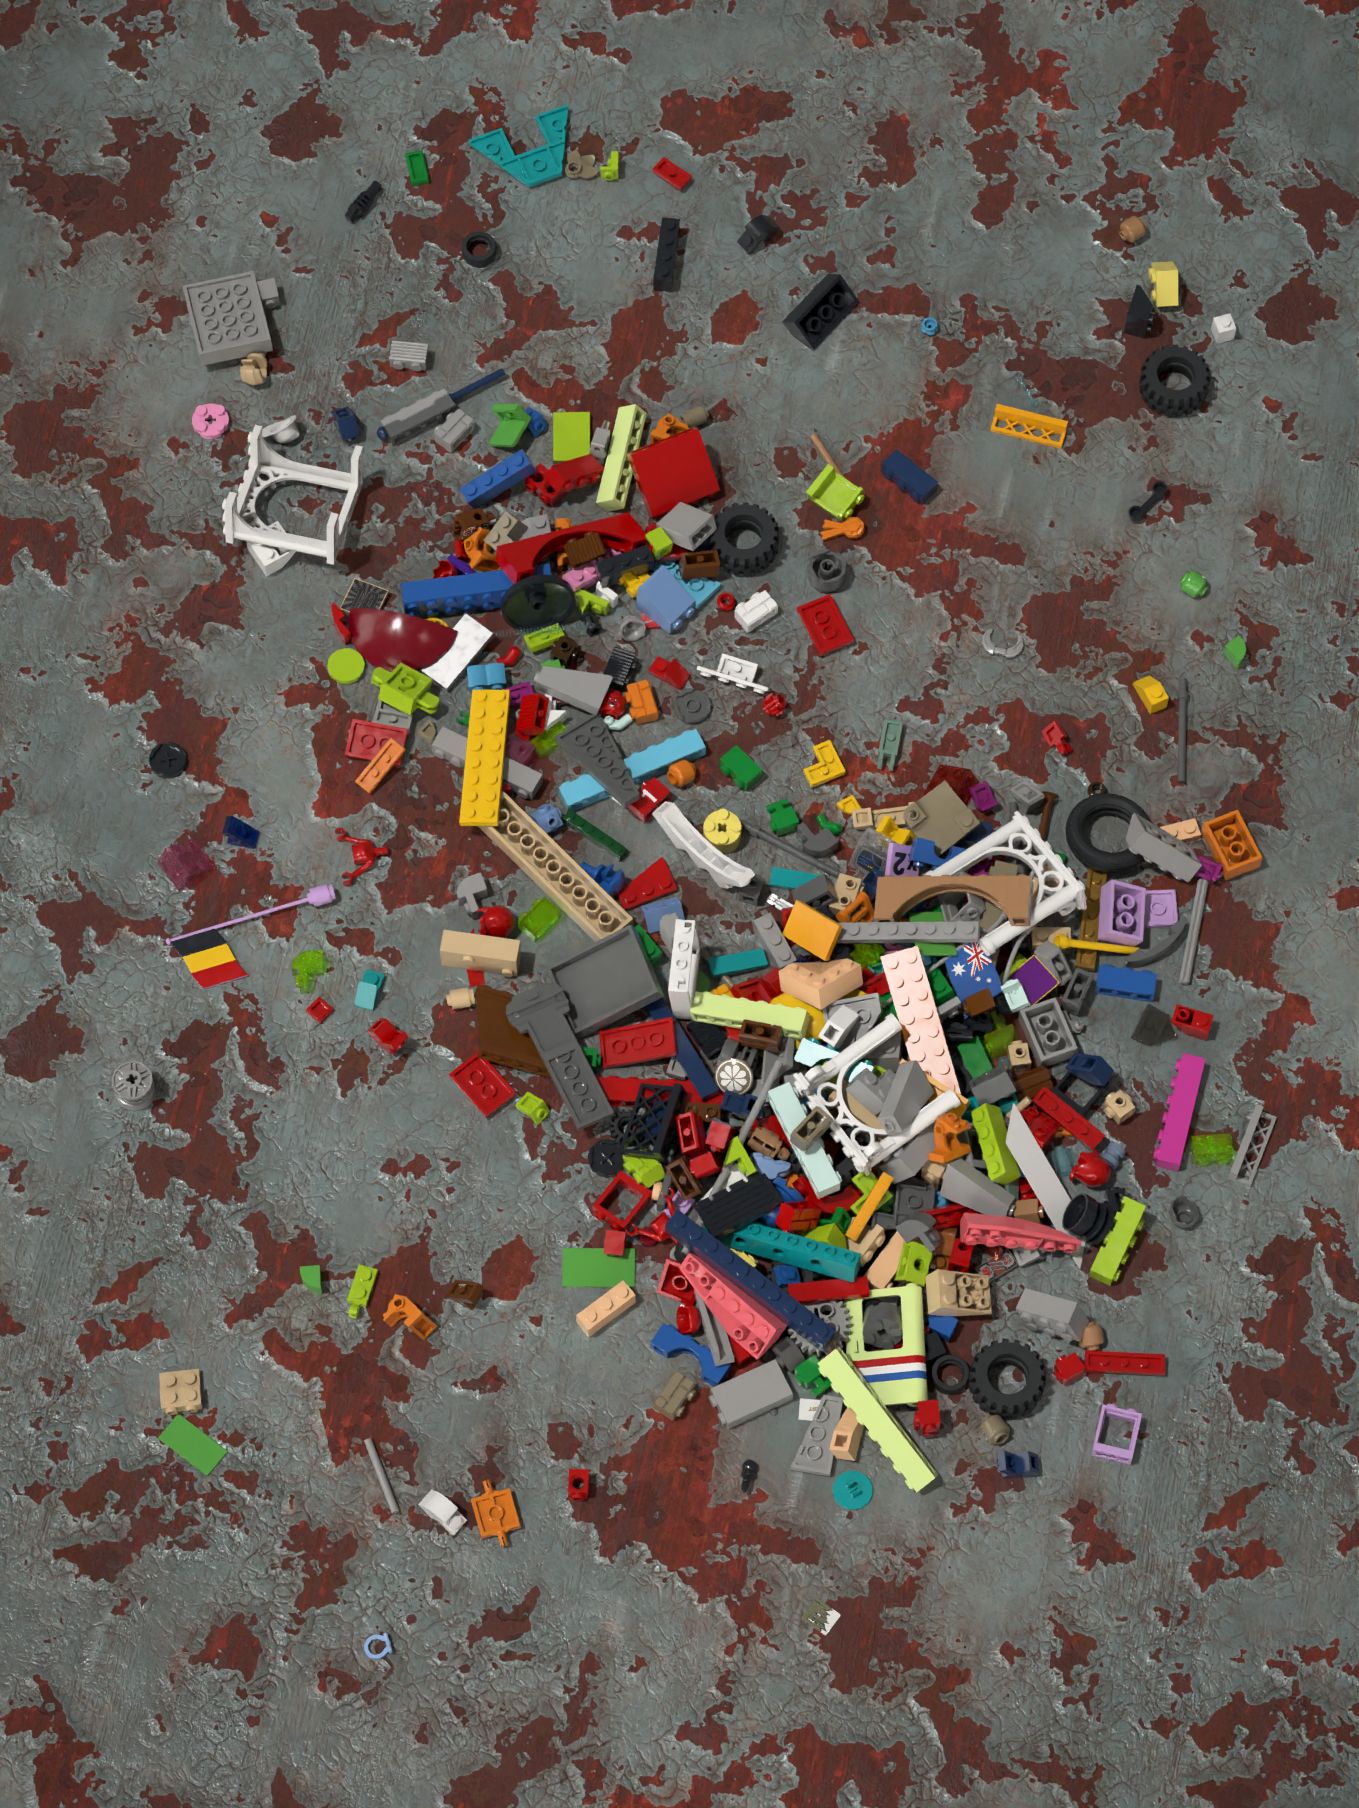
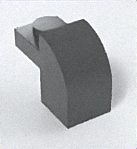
[796,822,839,859]
[895,1212,942,1252]

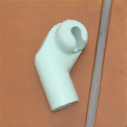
[604,714,633,731]

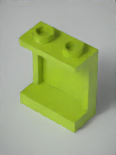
[806,464,865,523]

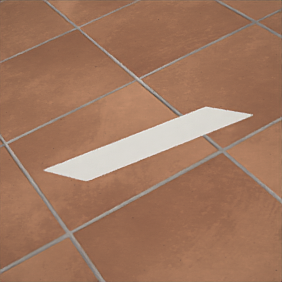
[1005,1103,1086,1269]

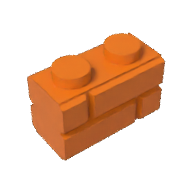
[624,680,658,725]

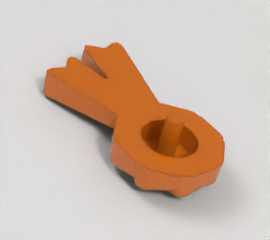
[820,517,865,541]

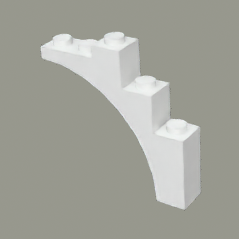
[652,801,755,889]

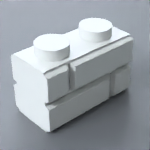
[735,590,778,633]

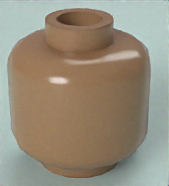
[1119,216,1147,243]
[1079,1321,1104,1351]

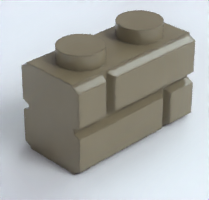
[790,1106,832,1153]
[653,1371,697,1420]

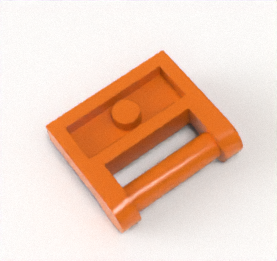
[836,891,874,923]

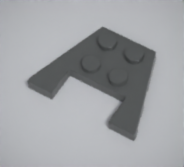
[870,1162,935,1231]

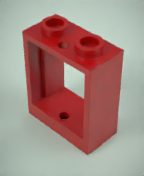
[592,1170,652,1232]

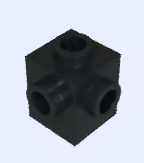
[963,1011,993,1040]

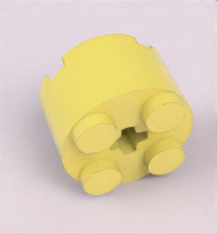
[703,809,742,854]

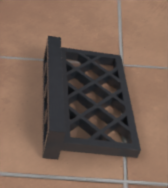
[619,1083,688,1162]

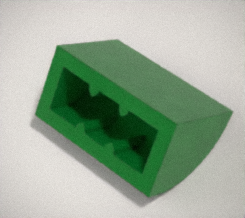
[957,1036,995,1079]

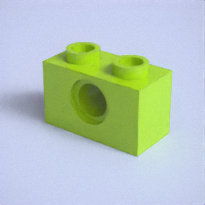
[895,1241,933,1287]

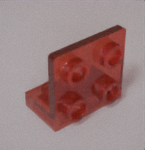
[924,764,979,806]

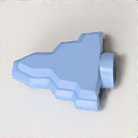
[750,1153,792,1183]

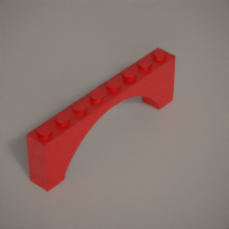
[495,512,649,584]

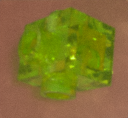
[850,943,885,969]

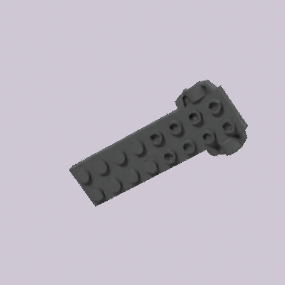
[506,982,614,1131]

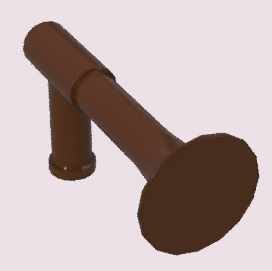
[1038,791,1059,842]

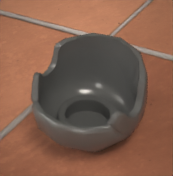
[1169,1196,1199,1228]

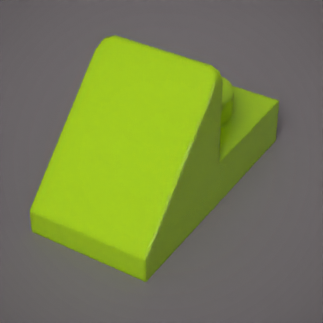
[574,589,610,616]
[723,1136,756,1177]

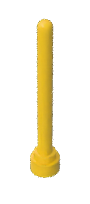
[1054,934,1139,954]

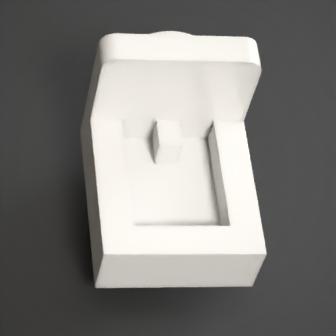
[596,581,618,609]

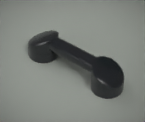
[1129,481,1167,521]

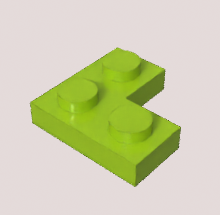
[850,1171,892,1215]

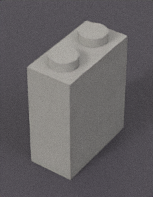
[656,502,717,551]

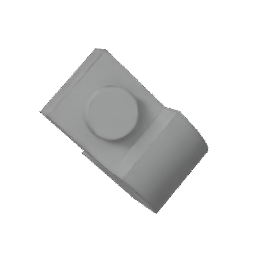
[457,872,488,920]

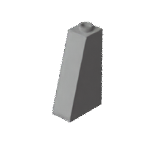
[533,666,613,715]
[878,1060,935,1135]
[939,1157,1016,1217]

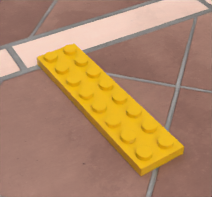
[459,690,511,826]

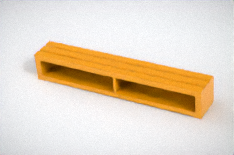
[844,1172,894,1242]

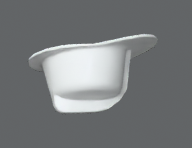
[262,415,300,443]

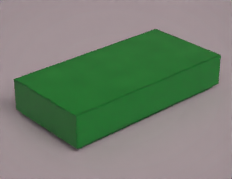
[405,150,429,187]

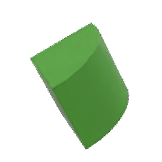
[1223,636,1246,670]
[300,1265,322,1294]

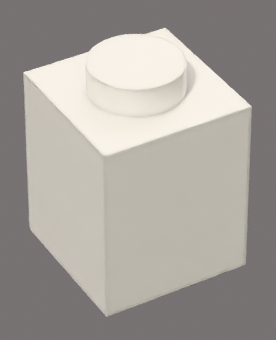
[1211,313,1236,344]

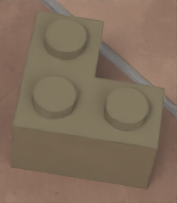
[484,511,528,550]

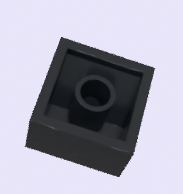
[1124,285,1155,339]

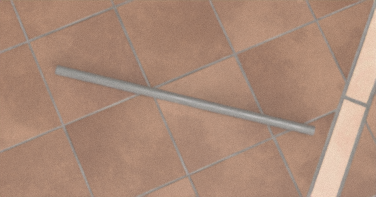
[681,1060,783,1255]

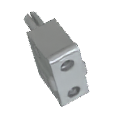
[589,420,610,465]

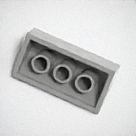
[1126,813,1202,882]

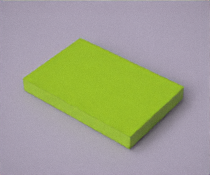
[553,412,590,464]

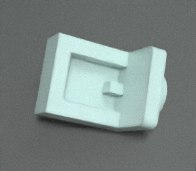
[1000,979,1030,1013]

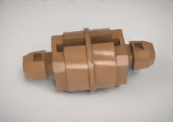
[739,1124,790,1160]

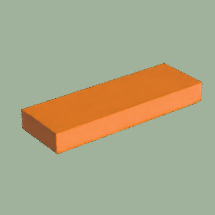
[355,738,406,794]

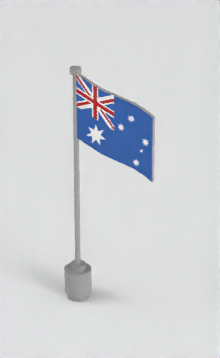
[882,926,1002,1019]

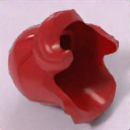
[477,905,515,938]
[1069,1150,1111,1188]

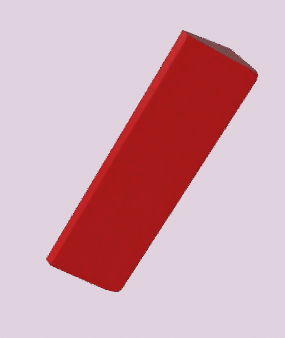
[917,1203,983,1230]

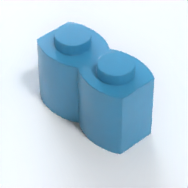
[467,663,507,694]

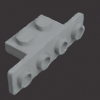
[761,1036,795,1090]

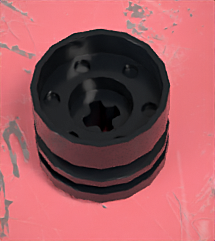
[1062,1193,1114,1245]

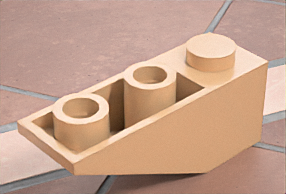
[829,1407,864,1461]

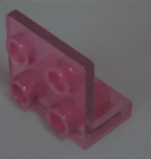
[157,840,215,891]

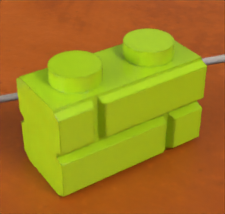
[623,1147,665,1188]

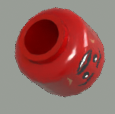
[600,690,626,719]

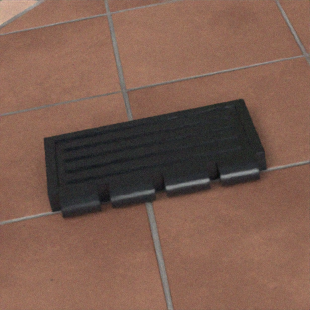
[695,1171,784,1240]

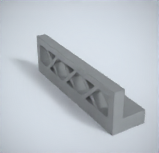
[1228,1104,1277,1187]
[694,1290,735,1366]

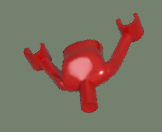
[335,827,388,887]
[625,1187,678,1245]

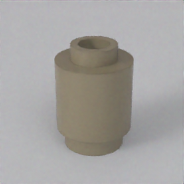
[680,405,709,428]

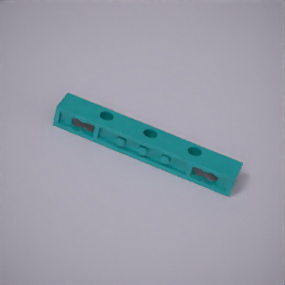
[703,1222,861,1283]

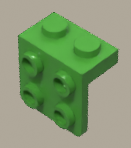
[489,403,531,447]

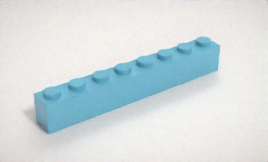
[558,729,706,812]

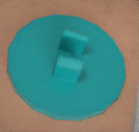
[833,1471,873,1510]

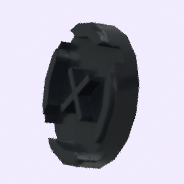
[149,742,187,779]
[588,1139,625,1178]

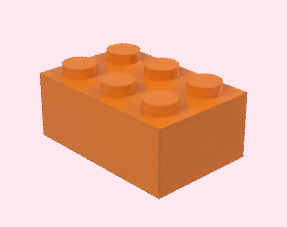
[1201,809,1263,880]

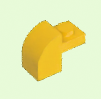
[876,816,916,849]

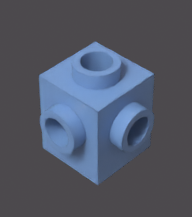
[530,804,563,833]

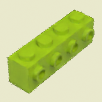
[971,1103,1020,1185]

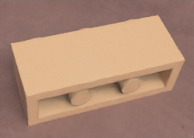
[576,1280,636,1337]

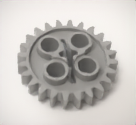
[788,1300,852,1356]

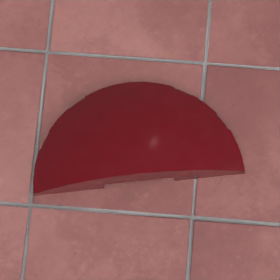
[348,608,458,672]

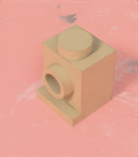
[1007,1040,1031,1072]

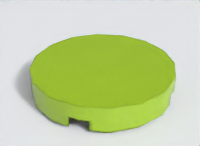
[327,648,365,684]

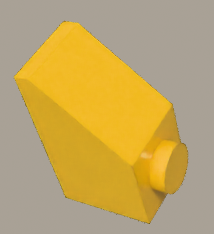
[1133,675,1169,715]

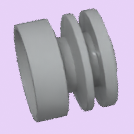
[112,1061,156,1111]

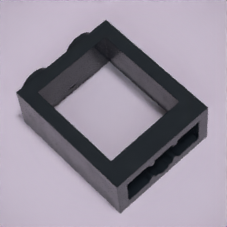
[1051,1071,1110,1118]

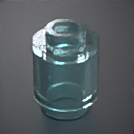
[1051,1145,1075,1176]

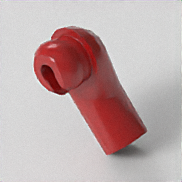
[496,646,521,666]

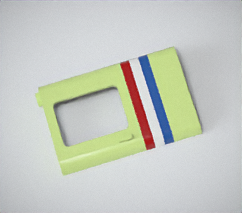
[844,1283,928,1411]

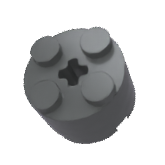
[808,549,846,593]
[862,1302,903,1350]

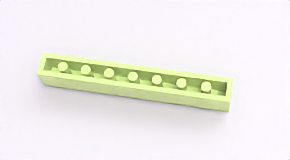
[817,1346,938,1492]

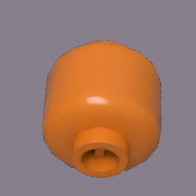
[667,760,696,787]

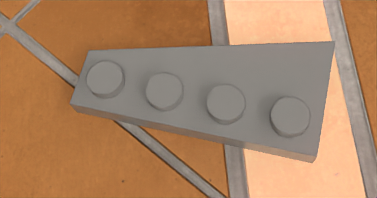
[790,1395,843,1477]

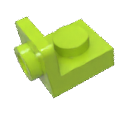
[600,151,619,180]
[515,1091,550,1125]

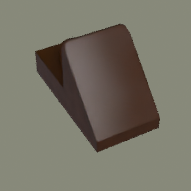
[446,1279,484,1310]

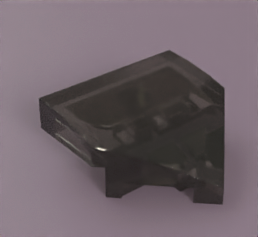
[1131,1004,1177,1046]

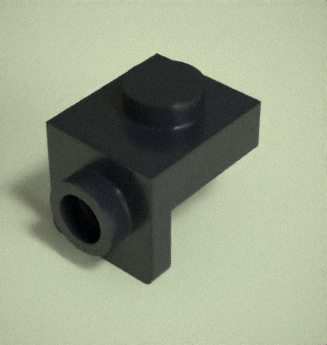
[1103,1187,1126,1217]

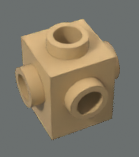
[1104,1090,1135,1125]

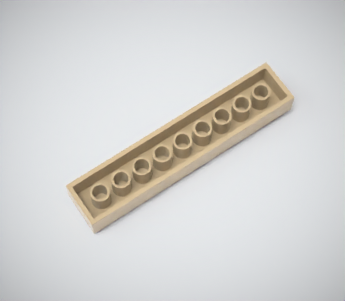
[478,791,633,942]

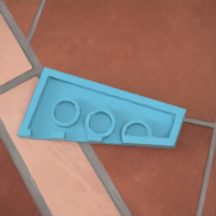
[649,561,722,609]

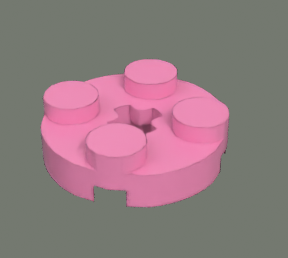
[192,404,229,439]

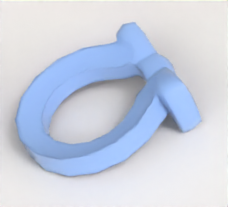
[364,1632,393,1660]

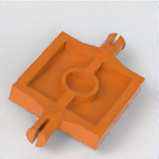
[471,1479,521,1547]

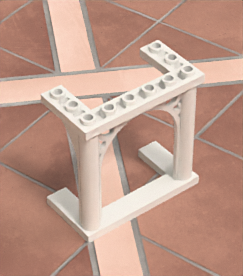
[222,425,363,565]

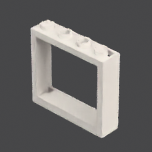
[668,919,700,1019]

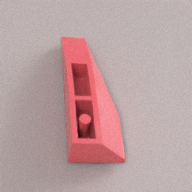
[960,1213,1081,1253]
[679,1252,787,1359]

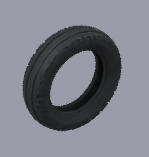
[1065,793,1150,873]

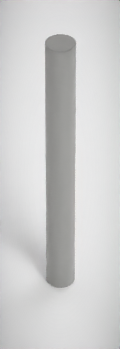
[364,1438,399,1514]

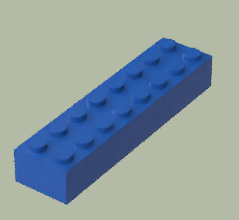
[401,564,551,618]

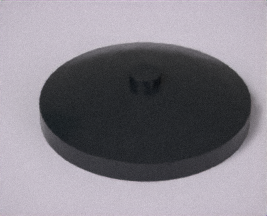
[501,575,576,632]

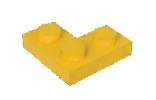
[803,740,846,788]

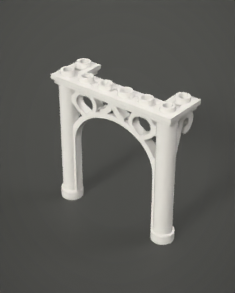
[923,811,1087,956]
[793,1013,961,1176]

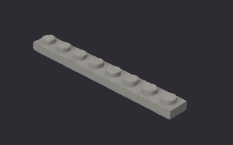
[836,921,980,943]

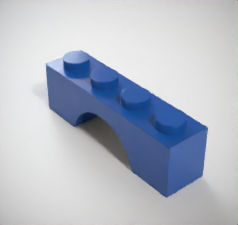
[650,1323,731,1387]

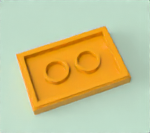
[782,900,843,961]

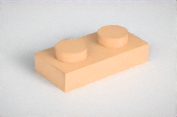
[1160,818,1201,842]

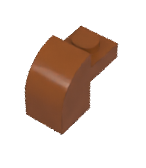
[929,1227,957,1270]

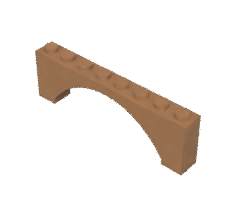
[874,874,1034,926]

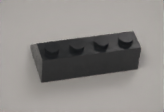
[782,274,859,350]

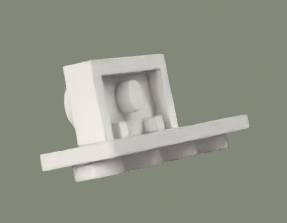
[697,653,771,694]

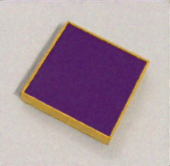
[1008,955,1060,1006]

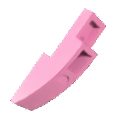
[562,548,625,592]

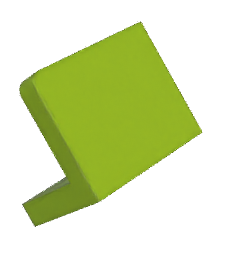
[645,526,673,560]

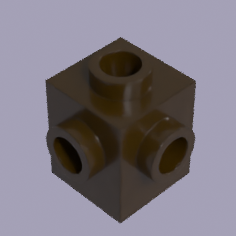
[550,636,579,669]

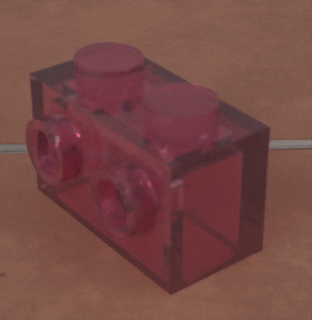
[505,731,536,767]

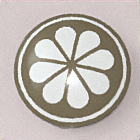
[715,1058,753,1095]

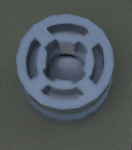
[1101,1142,1126,1170]

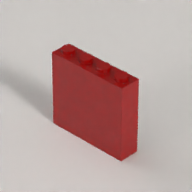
[626,427,720,519]

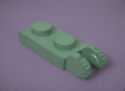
[877,719,903,771]

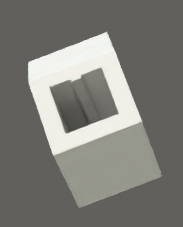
[818,1005,860,1048]

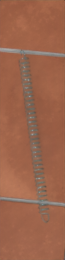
[492,622,596,638]

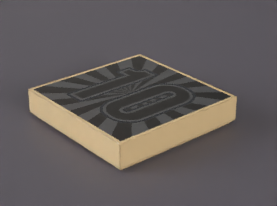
[340,578,389,615]

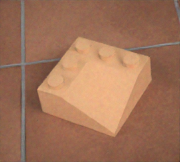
[778,958,863,1010]

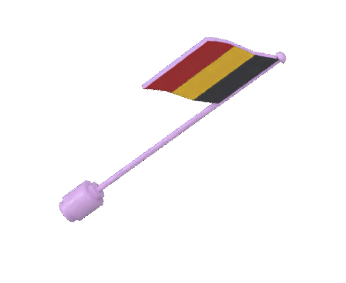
[166,884,336,989]

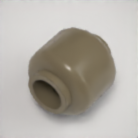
[980,1415,1010,1445]

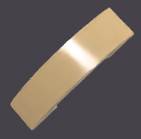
[852,802,917,830]

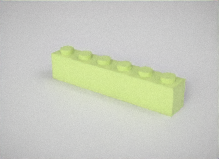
[596,404,647,512]
[690,991,810,1039]

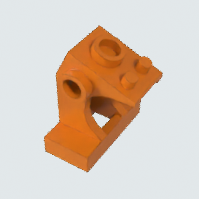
[650,413,689,444]
[464,527,502,572]
[929,1112,971,1164]
[383,1294,437,1340]

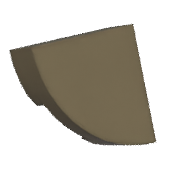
[417,719,436,745]

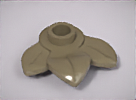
[565,150,598,179]

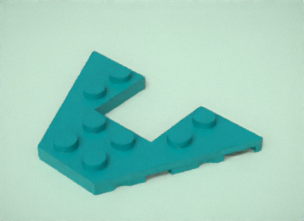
[469,104,568,188]

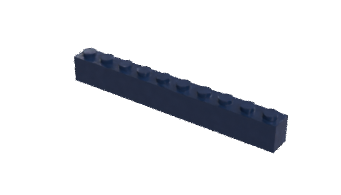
[665,1209,836,1352]

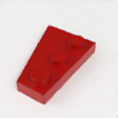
[617,856,678,911]

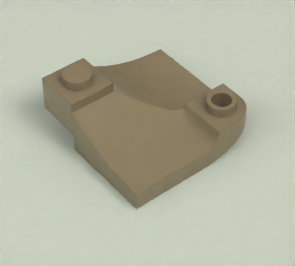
[903,781,980,857]

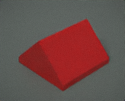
[656,1257,696,1305]

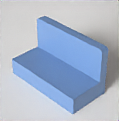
[641,897,685,933]

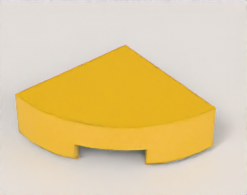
[836,795,862,815]

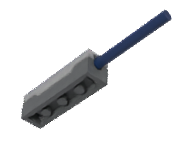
[377,368,505,446]

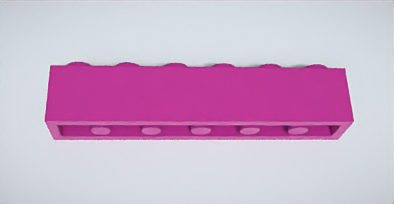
[1153,1053,1205,1171]

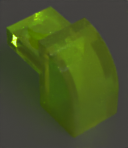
[292,950,324,994]
[983,1011,1014,1059]

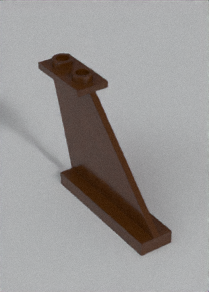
[474,984,551,1079]

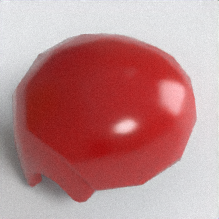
[433,560,459,579]
[676,1304,702,1334]

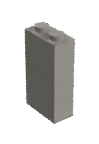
[709,1359,793,1429]

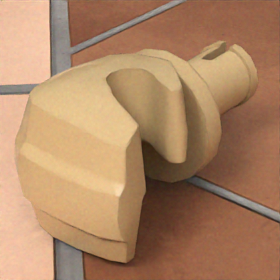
[240,352,268,385]

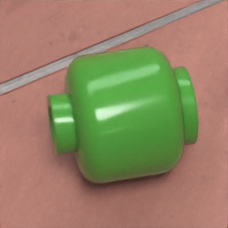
[1179,570,1208,598]

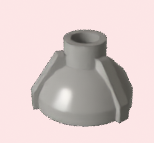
[618,616,646,641]

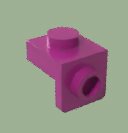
[968,781,999,812]
[1195,855,1223,883]

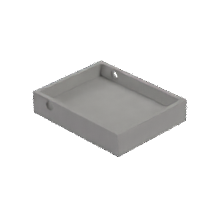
[182,271,273,366]

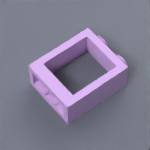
[1091,1404,1142,1465]

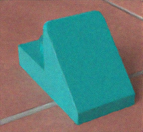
[354,969,385,1011]

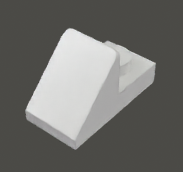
[543,693,567,735]

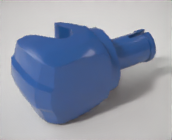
[580,862,625,897]

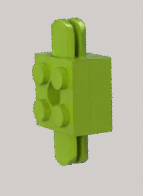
[371,662,439,716]

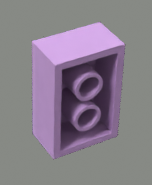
[1098,880,1146,947]

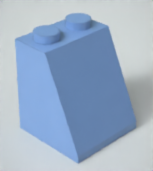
[636,565,695,634]

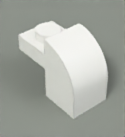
[418,1489,467,1535]

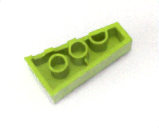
[1089,1196,1146,1286]

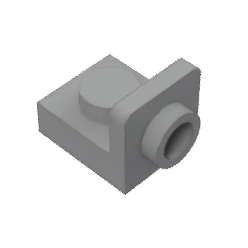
[1012,1247,1046,1267]

